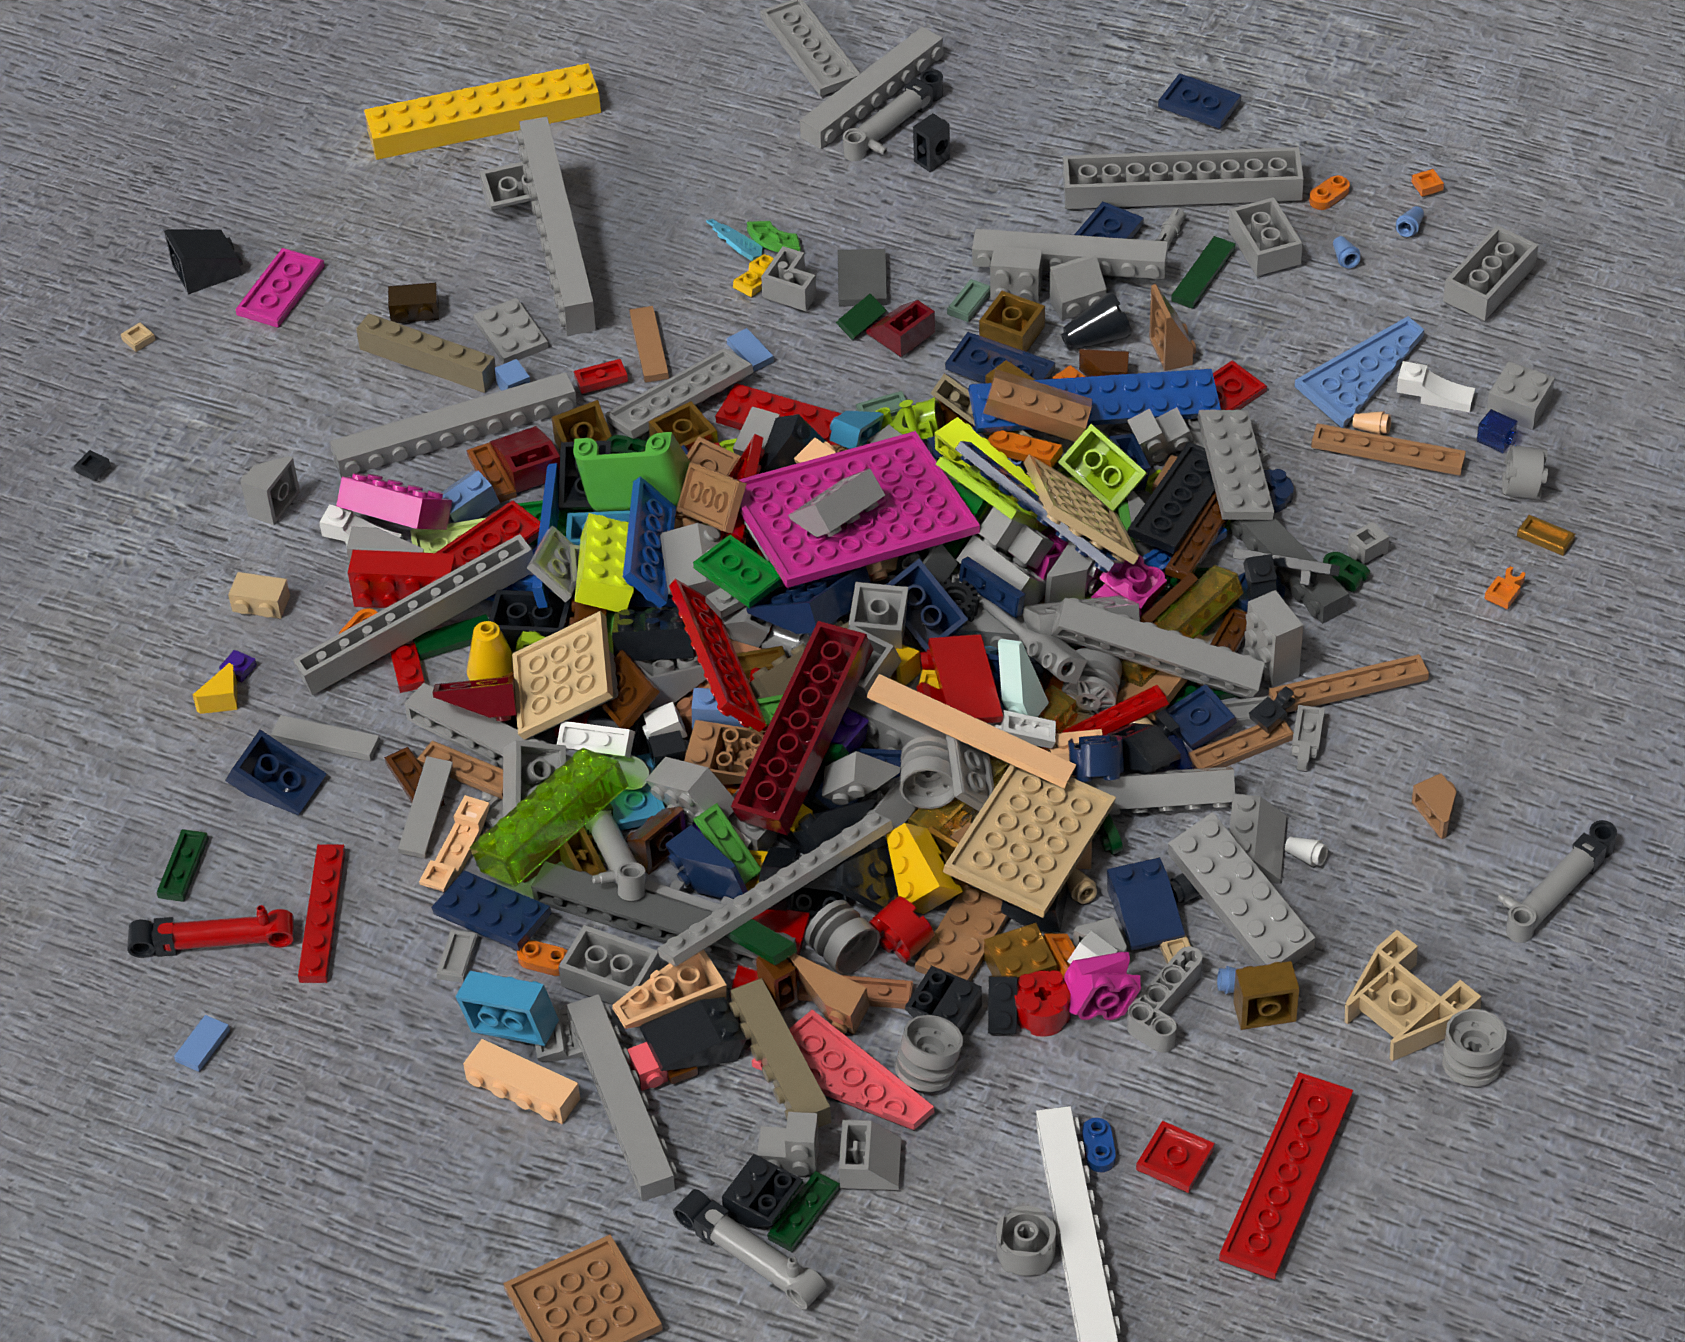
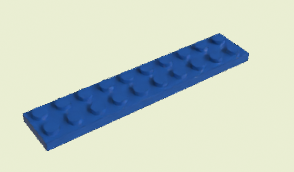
[968,369,1221,433]

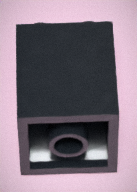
[164,229,243,294]

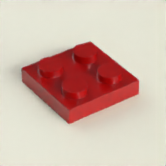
[1136,1120,1215,1193]

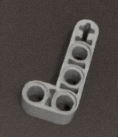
[1127,946,1202,1053]

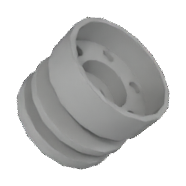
[1061,647,1122,717]
[900,736,955,809]
[805,900,880,975]
[1442,1009,1507,1087]
[895,1015,963,1092]

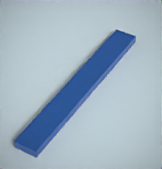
[532,463,560,608]

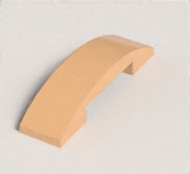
[419,795,490,892]

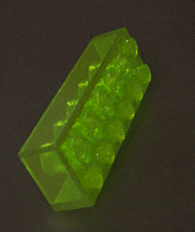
[469,748,629,887]

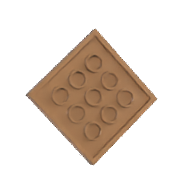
[503,1234,663,1342]

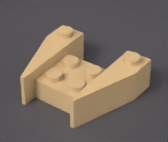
[1345,930,1482,1061]

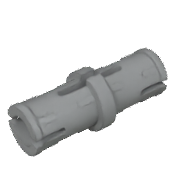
[1155,208,1186,249]

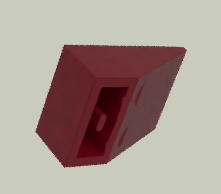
[490,426,560,493]

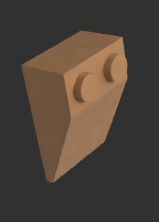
[1149,284,1196,371]
[789,953,870,1035]

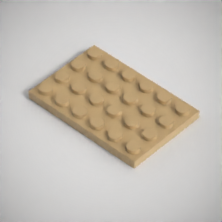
[1024,454,1139,564]
[943,764,1116,918]

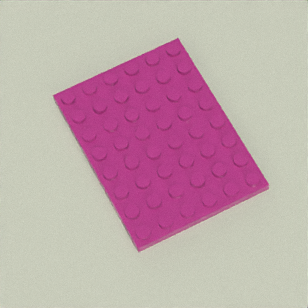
[739,431,980,588]

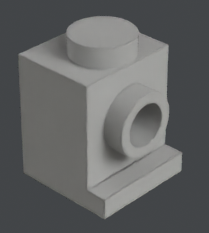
[1347,521,1389,564]

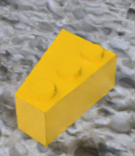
[886,823,963,914]

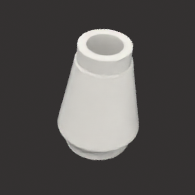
[1285,836,1328,867]

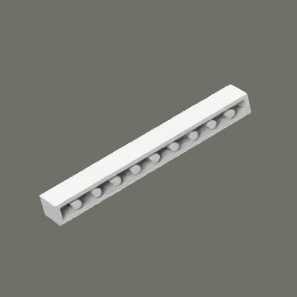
[1036,1106,1120,1342]

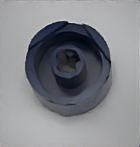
[1068,735,1124,782]

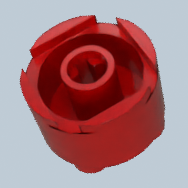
[869,896,935,963]
[1015,970,1071,1037]

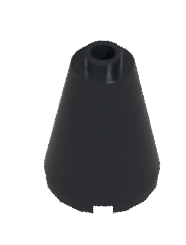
[1061,291,1132,350]

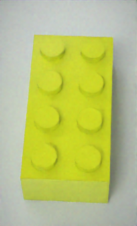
[574,513,634,612]

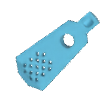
[706,219,763,261]

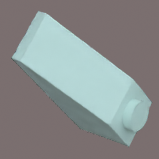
[998,639,1049,717]

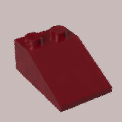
[433,676,516,721]

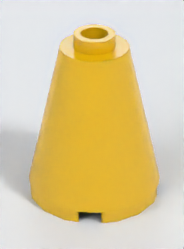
[466,621,514,680]

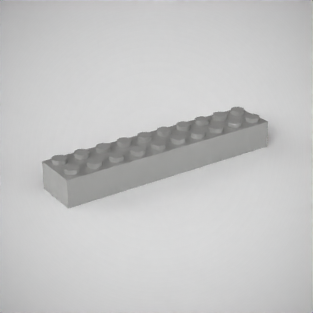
[516,117,596,336]
[1063,147,1303,209]

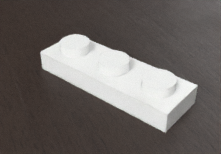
[557,721,635,758]

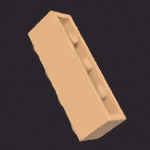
[463,1039,580,1124]

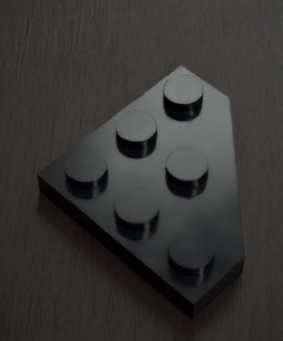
[835,844,898,913]

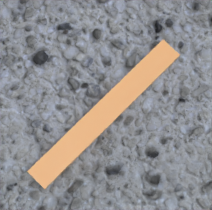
[867,674,1076,789]

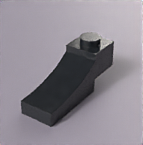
[1243,554,1277,601]

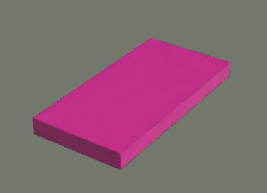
[235,248,325,328]

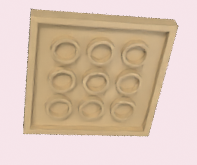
[512,611,613,740]

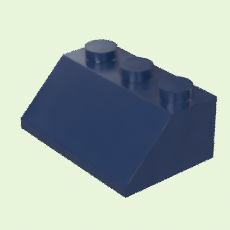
[886,558,968,652]

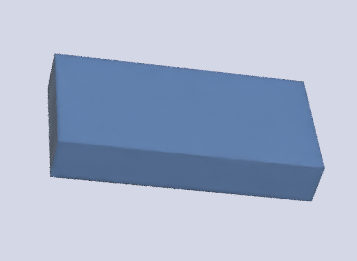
[727,328,774,372]
[174,1015,230,1072]

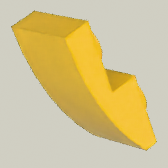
[733,254,774,297]

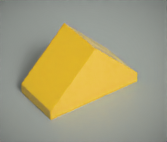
[193,663,238,714]

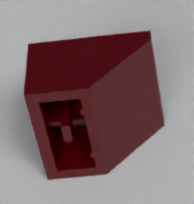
[866,300,935,357]

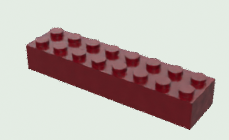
[731,621,874,835]

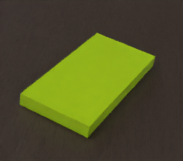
[936,456,1038,528]

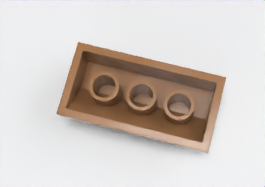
[983,369,1092,442]

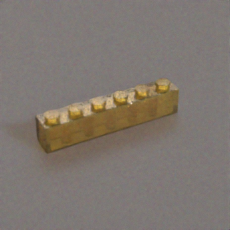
[1118,565,1243,687]

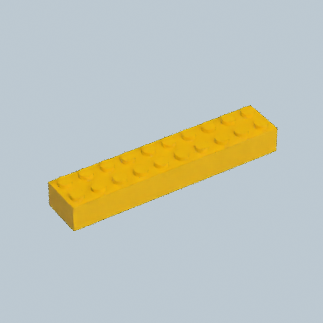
[364,63,601,160]

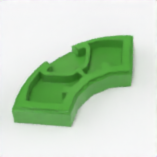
[746,221,801,252]

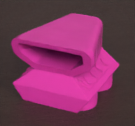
[1091,554,1167,619]
[1064,952,1141,1020]

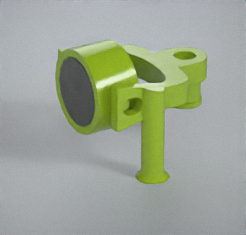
[875,397,944,439]

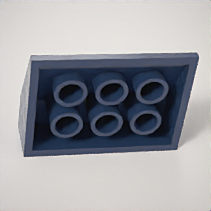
[746,566,871,636]

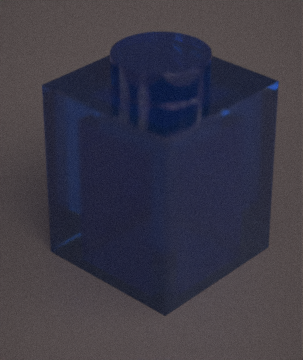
[1477,409,1519,453]

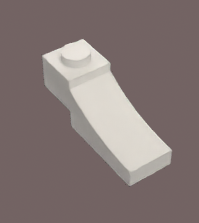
[1397,361,1475,412]
[319,504,403,547]
[987,710,1056,748]

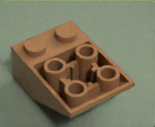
[684,720,766,785]

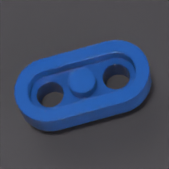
[1082,1118,1116,1173]

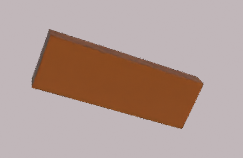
[467,442,517,503]

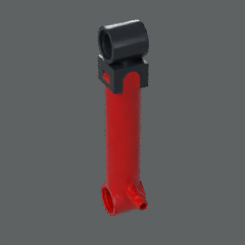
[127,905,294,958]

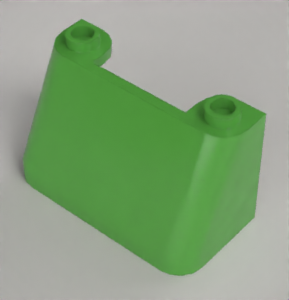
[573,432,690,512]

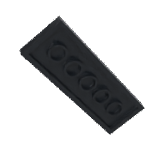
[1127,442,1215,554]

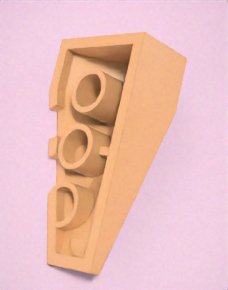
[613,949,727,1029]

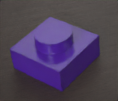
[219,650,257,683]

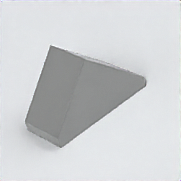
[1074,917,1127,953]

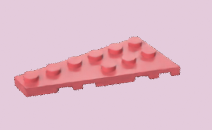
[752,1009,934,1130]

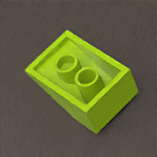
[1058,424,1148,512]

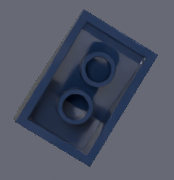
[225,729,327,815]
[665,825,748,899]
[1107,857,1185,950]

